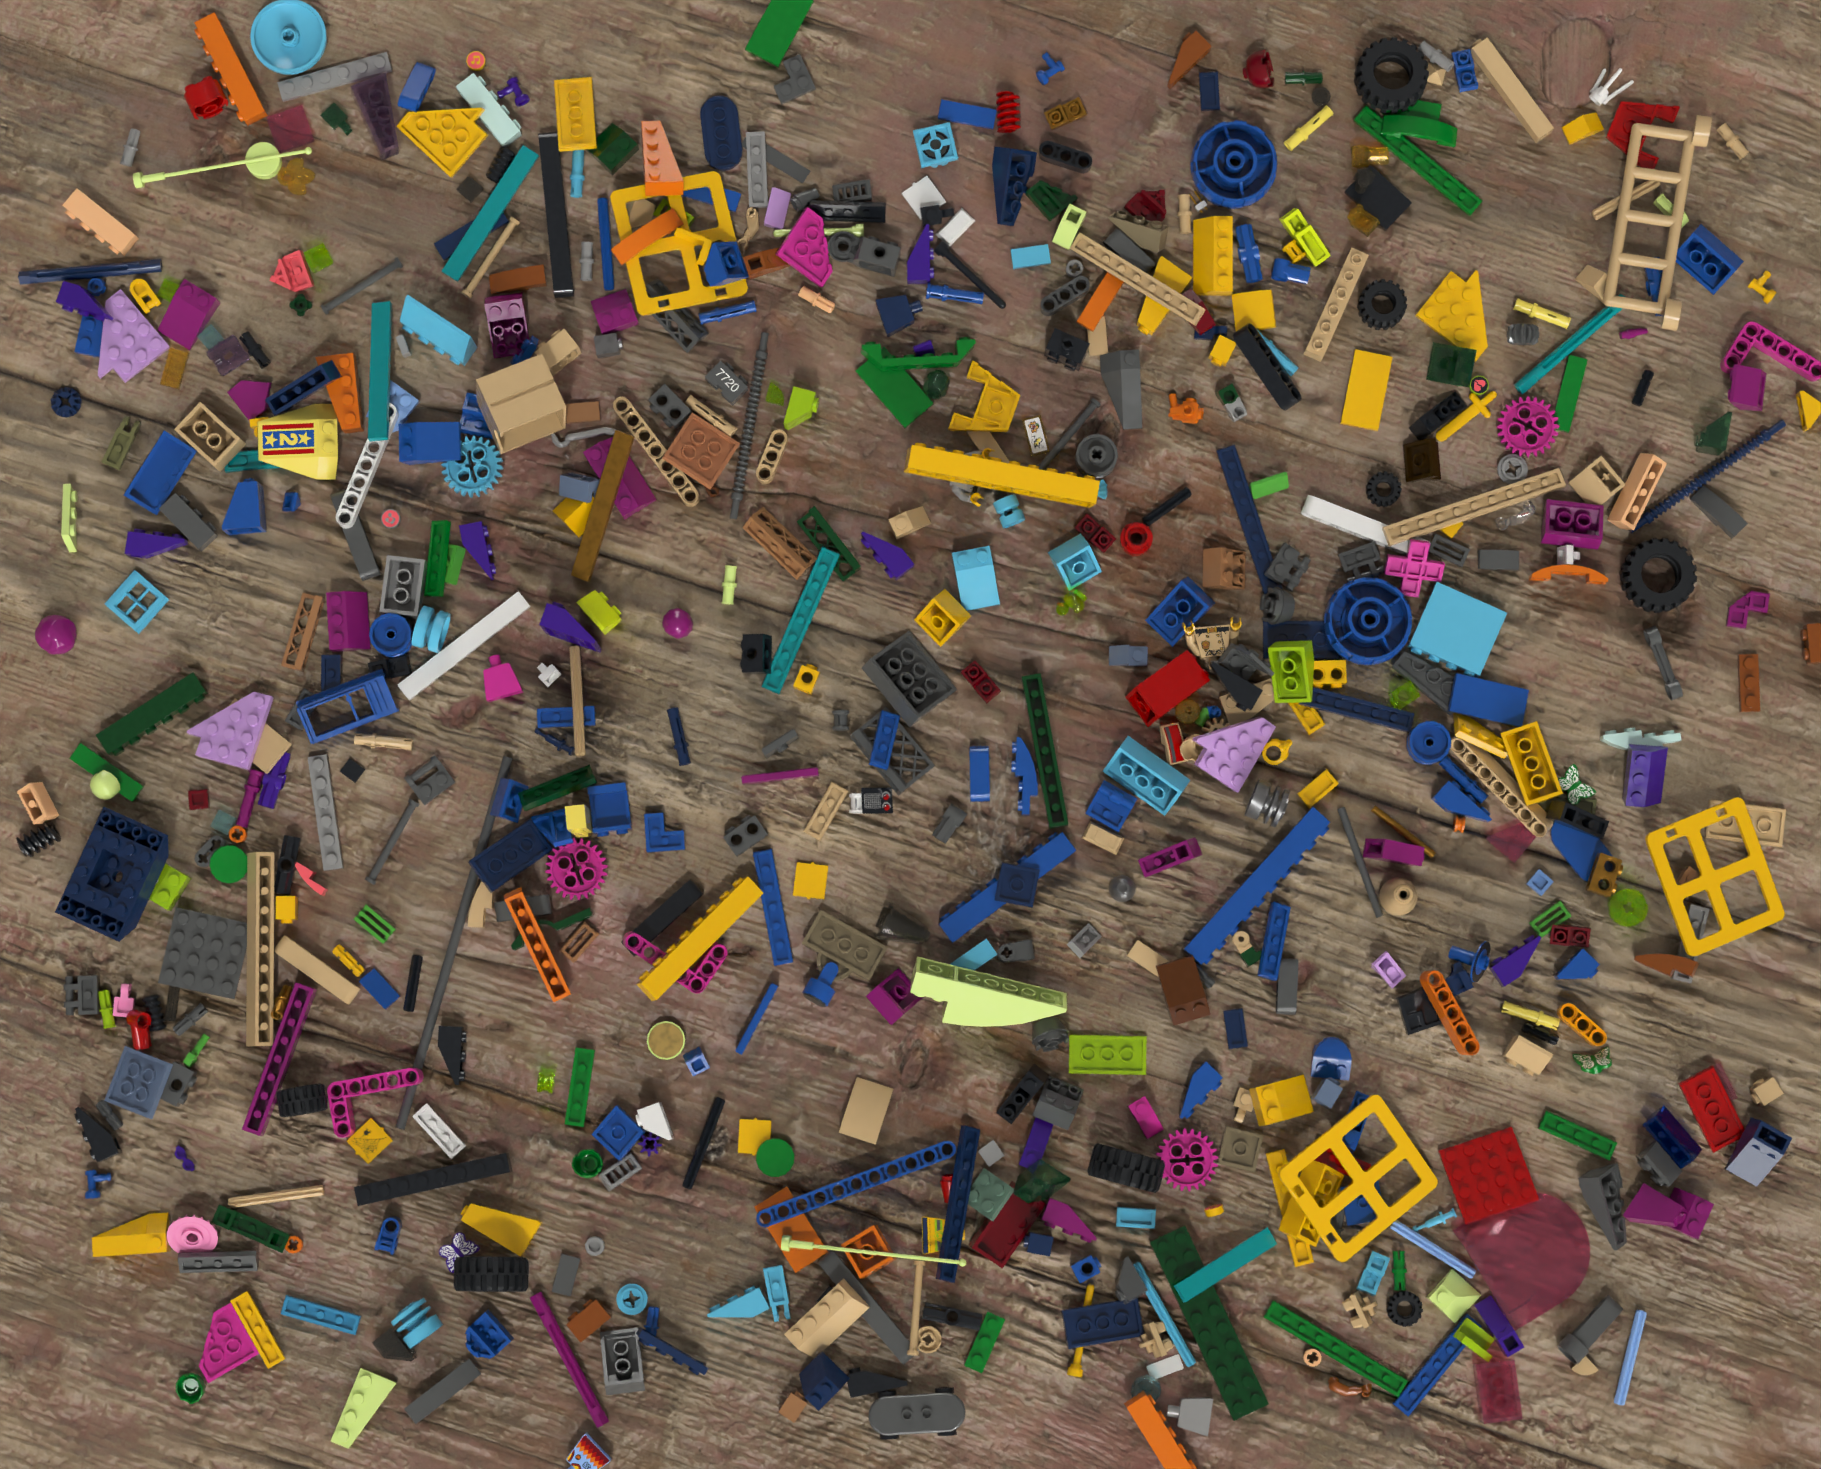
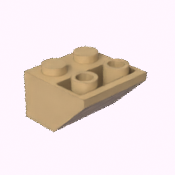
[1568,456,1626,505]

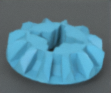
[616,1284,648,1315]

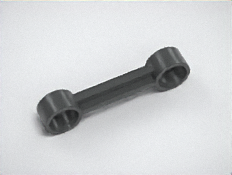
[1643,625,1683,701]

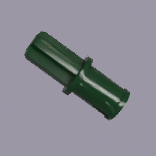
[1285,70,1323,86]

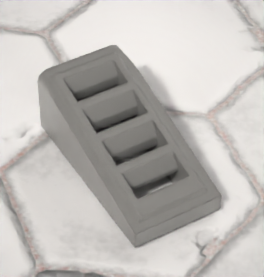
[598,1153,642,1192]

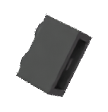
[1032,1075,1084,1130]
[1636,1141,1682,1187]

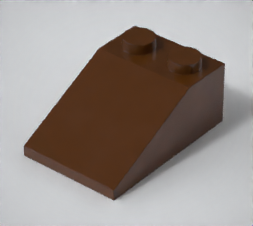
[1156,955,1211,1026]

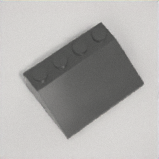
[862,631,957,727]

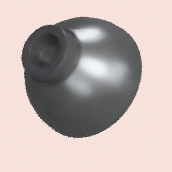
[1109,875,1136,902]

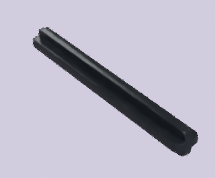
[682,1097,725,1189]

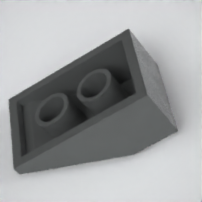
[600,1328,645,1395]

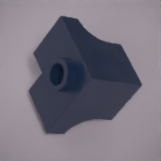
[1445,961,1474,996]

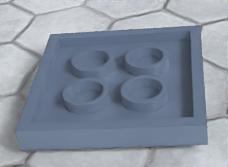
[104,1046,173,1119]

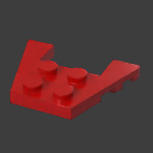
[1606,101,1680,169]

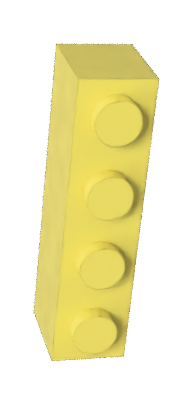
[565,804,593,838]

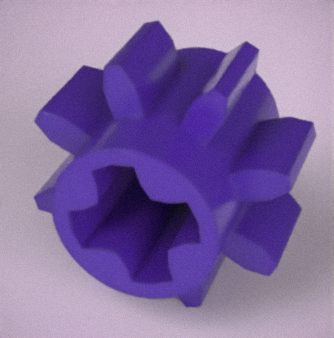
[638,1132,662,1157]

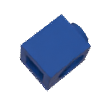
[1070,1254,1102,1283]

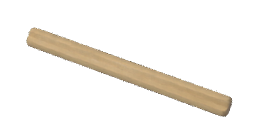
[569,645,586,756]

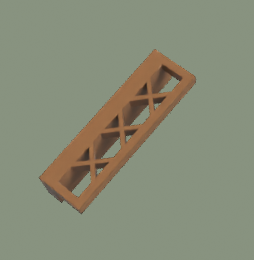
[742,507,817,580]
[281,593,325,672]

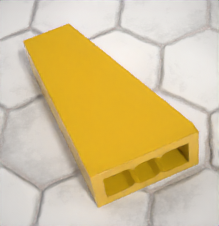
[1137,256,1192,336]
[460,1203,542,1256]

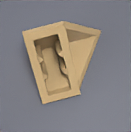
[626,199,656,228]

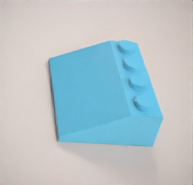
[400,295,478,366]

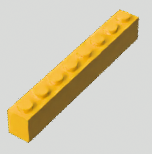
[636,876,763,1001]

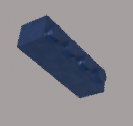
[265,360,342,416]

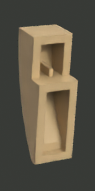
[467,881,495,928]

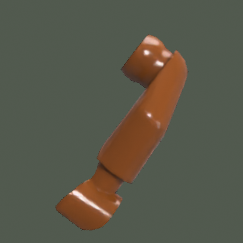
[1328,1377,1372,1397]

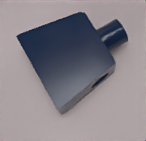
[876,295,923,337]

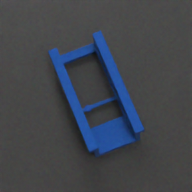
[296,668,399,744]

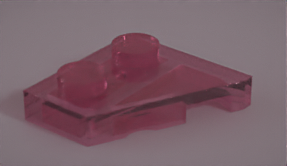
[1485,822,1536,863]

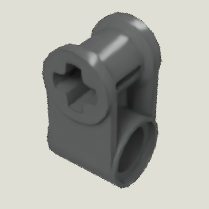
[997,940,1035,963]

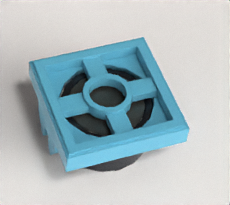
[913,122,958,168]

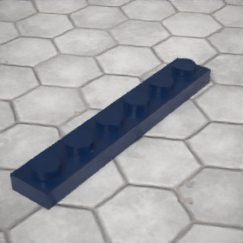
[1298,687,1415,733]

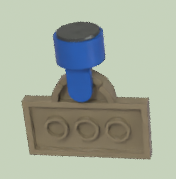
[802,910,888,1007]

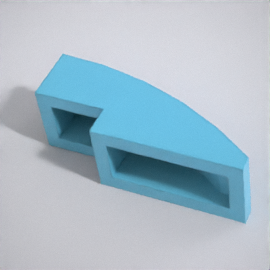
[950,938,997,970]

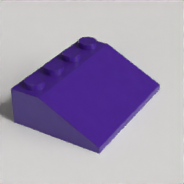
[539,602,602,653]

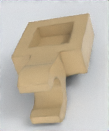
[1233,1087,1254,1123]

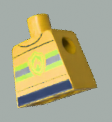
[922,1216,965,1254]

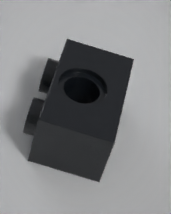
[740,634,772,675]

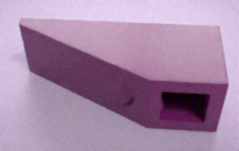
[1041,1198,1097,1243]

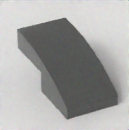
[1478,550,1519,571]

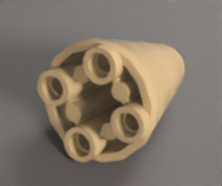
[1379,877,1418,916]

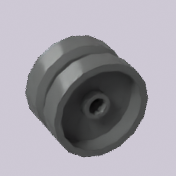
[1075,434,1118,480]

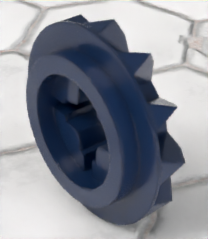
[51,387,82,418]

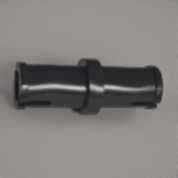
[239,331,271,369]

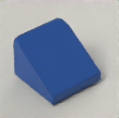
[683,1047,710,1076]

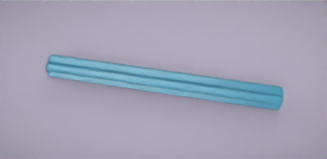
[1133,1262,1196,1367]

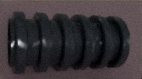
[486,147,515,183]
[142,994,167,1032]

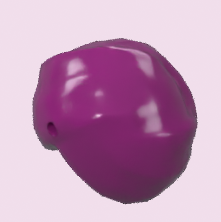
[35,615,77,655]

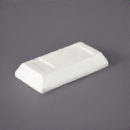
[935,208,975,247]

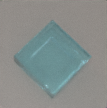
[197,324,225,352]
[210,809,237,835]

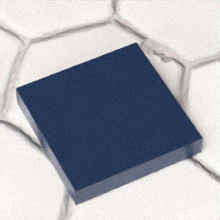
[995,862,1040,908]

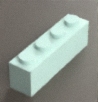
[456,73,522,148]

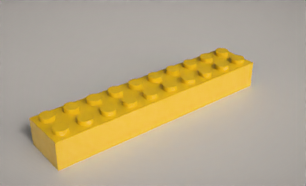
[904,443,1100,508]

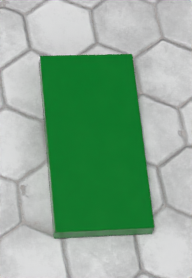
[745,0,814,68]
[855,347,934,429]

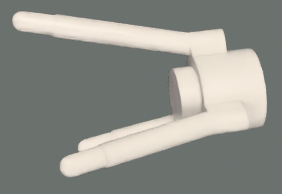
[1589,68,1634,106]

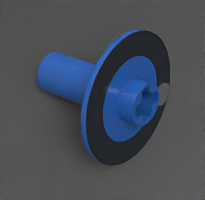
[1448,941,1491,982]

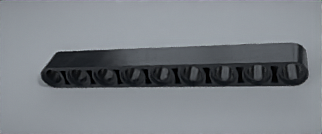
[538,132,574,298]

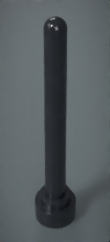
[934,240,1006,309]

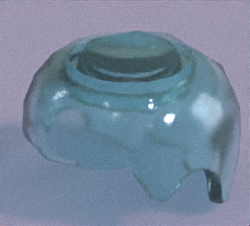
[1131,1375,1161,1402]

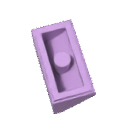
[764,187,791,229]

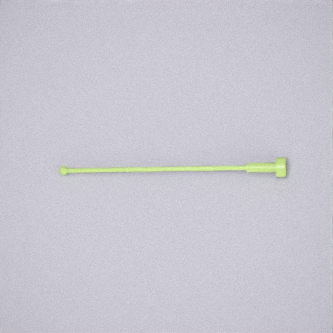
[133,147,312,188]
[781,1235,966,1267]

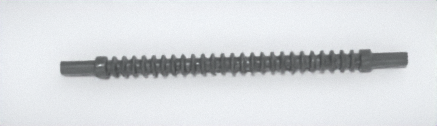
[730,332,769,519]

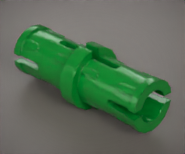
[1392,1251,1407,1291]

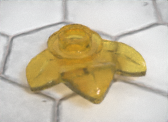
[277,158,316,195]

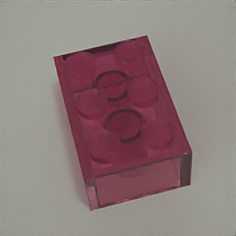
[1472,1359,1523,1424]

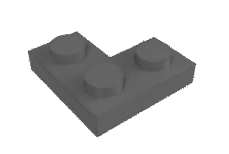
[774,54,816,105]

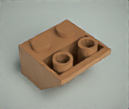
[1202,547,1246,590]

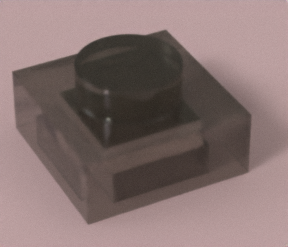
[456,176,484,203]

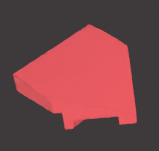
[269,250,315,292]

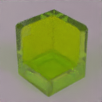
[303,243,334,273]

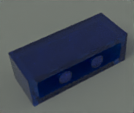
[1642,1106,1702,1169]

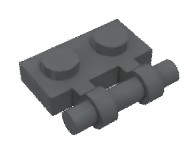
[1338,542,1384,582]
[1264,543,1311,592]
[63,975,99,1015]

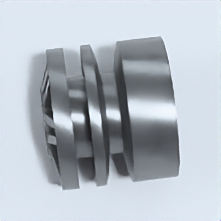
[1244,779,1290,828]

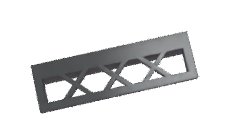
[645,278,709,353]

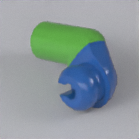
[1195,705,1222,727]

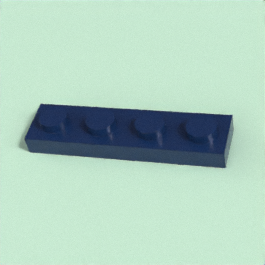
[636,1327,709,1375]

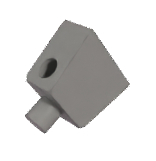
[1166,1397,1213,1436]

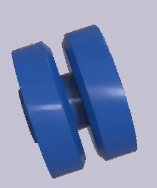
[369,613,413,658]
[1406,721,1451,765]

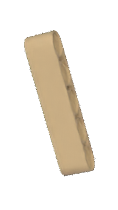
[274,935,360,1005]

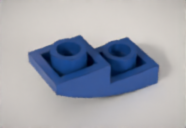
[1451,49,1478,93]

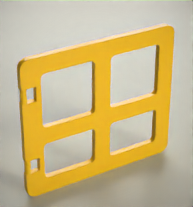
[610,171,748,316]
[1645,797,1785,956]
[1278,1094,1438,1262]

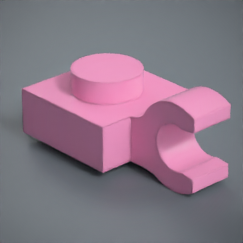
[113,983,135,1017]

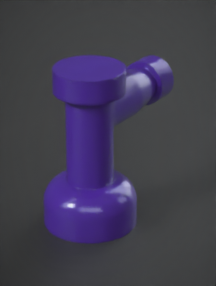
[497,77,530,107]

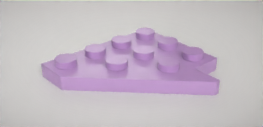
[98,289,170,383]
[187,692,274,770]
[1192,716,1276,793]

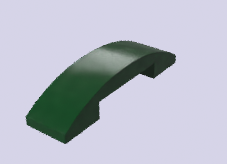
[211,1204,290,1253]

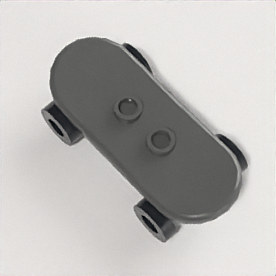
[868,1387,966,1440]

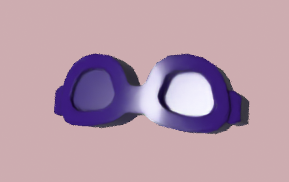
[175,1146,195,1171]

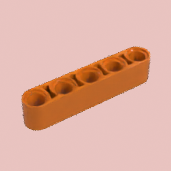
[1420,970,1480,1055]

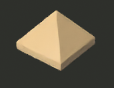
[1427,63,1446,86]

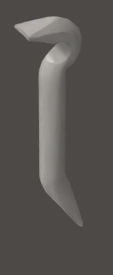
[551,427,622,448]

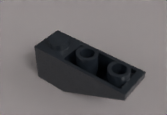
[1409,392,1467,441]
[438,1026,467,1085]
[996,1064,1049,1124]
[74,1107,122,1162]

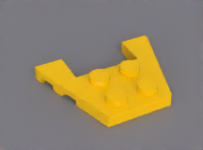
[948,361,1020,432]

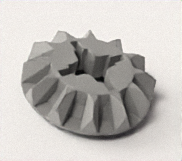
[1497,454,1528,484]

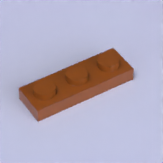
[1737,654,1760,712]

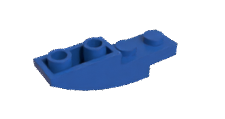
[1011,737,1038,816]

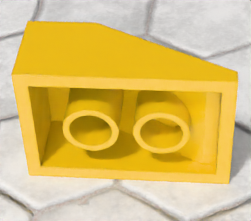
[1249,1075,1314,1126]

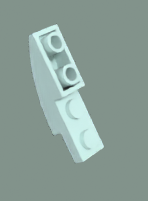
[1600,728,1681,751]

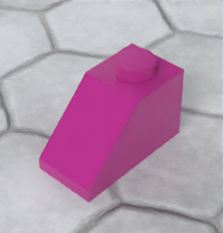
[1127,1096,1164,1139]

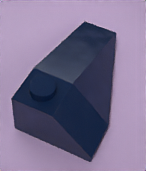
[992,147,1037,226]

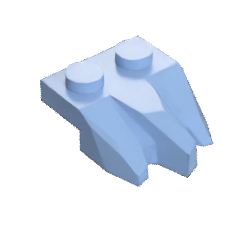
[366,380,419,433]

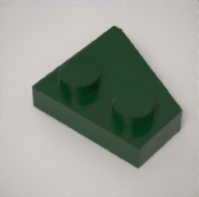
[1025,180,1078,222]

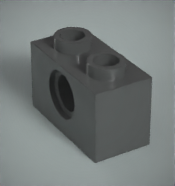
[160,1061,197,1107]

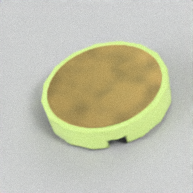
[647,1021,686,1060]

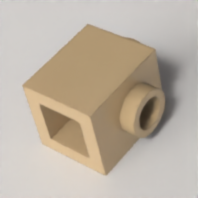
[1750,1077,1784,1106]

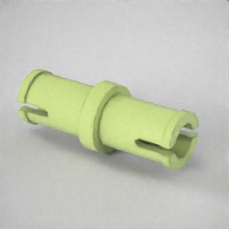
[721,565,737,605]

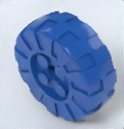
[1190,120,1278,209]
[1323,577,1412,665]

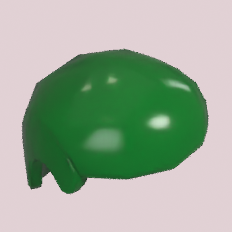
[572,1149,603,1179]
[176,1373,205,1404]

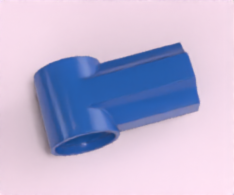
[1271,258,1311,285]

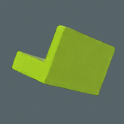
[1453,1318,1495,1362]

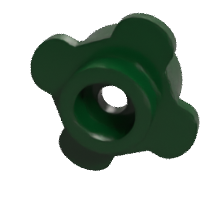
[289,294,313,317]

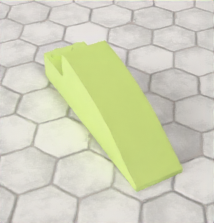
[910,956,1067,1027]

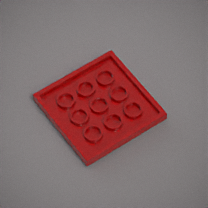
[1438,1127,1539,1225]

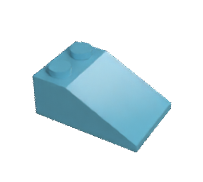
[952,546,1000,611]

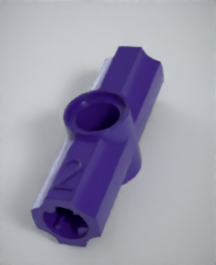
[258,752,291,809]

